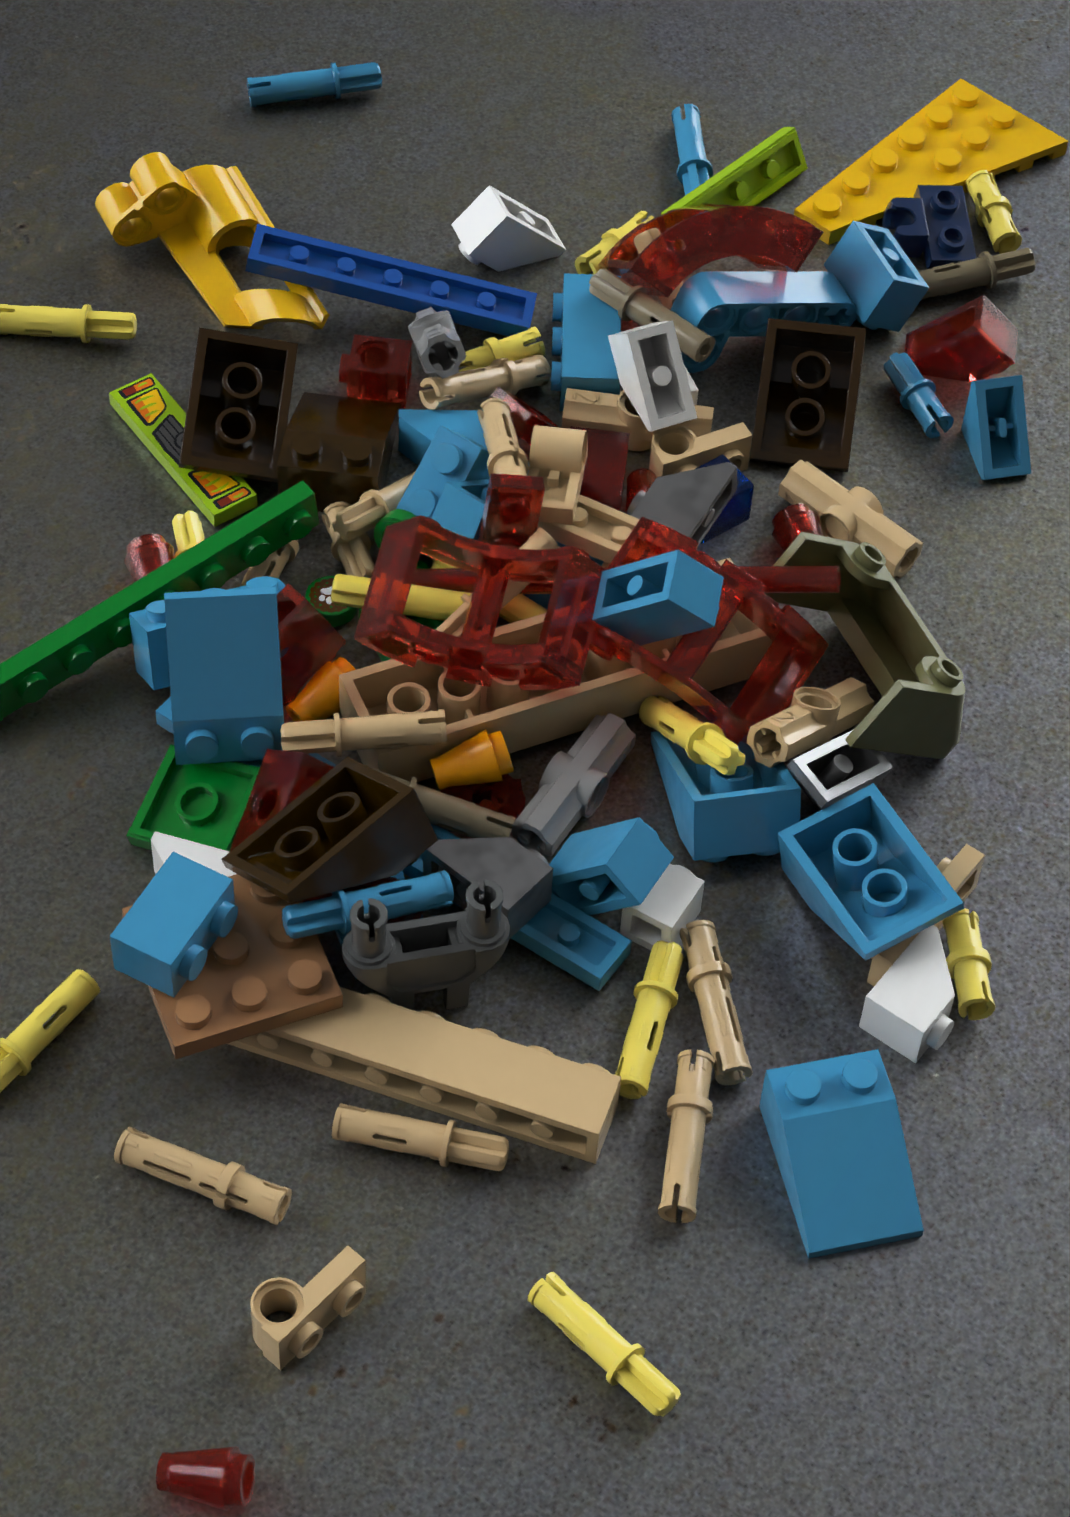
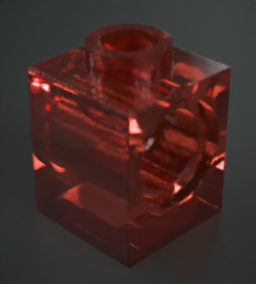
[339,334,413,409]

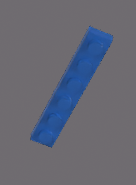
[245,224,537,336]

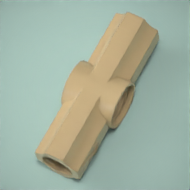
[561,388,714,451]
[778,460,923,578]
[747,677,874,768]

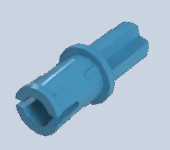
[884,352,954,438]

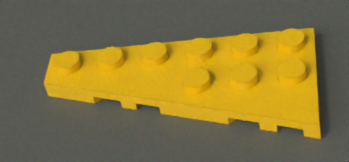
[793,78,1068,245]

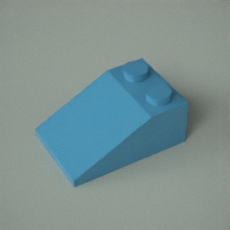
[164,587,286,765]
[651,720,801,862]
[778,783,964,961]
[759,1049,924,1259]

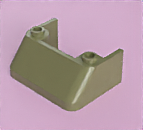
[752,532,966,759]

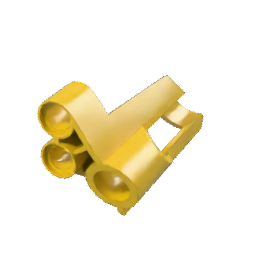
[95,152,330,330]

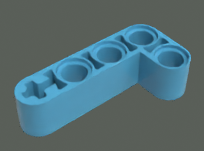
[670,271,857,373]

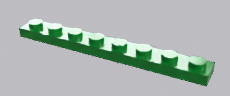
[0,480,320,722]

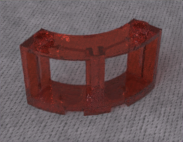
[598,204,824,298]
[354,515,606,690]
[572,517,829,745]

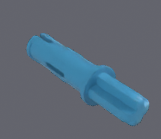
[247,62,382,107]
[671,103,713,195]
[282,870,454,939]

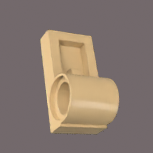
[649,422,752,485]
[521,425,588,525]
[250,1245,366,1371]

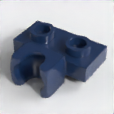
[882,185,976,269]

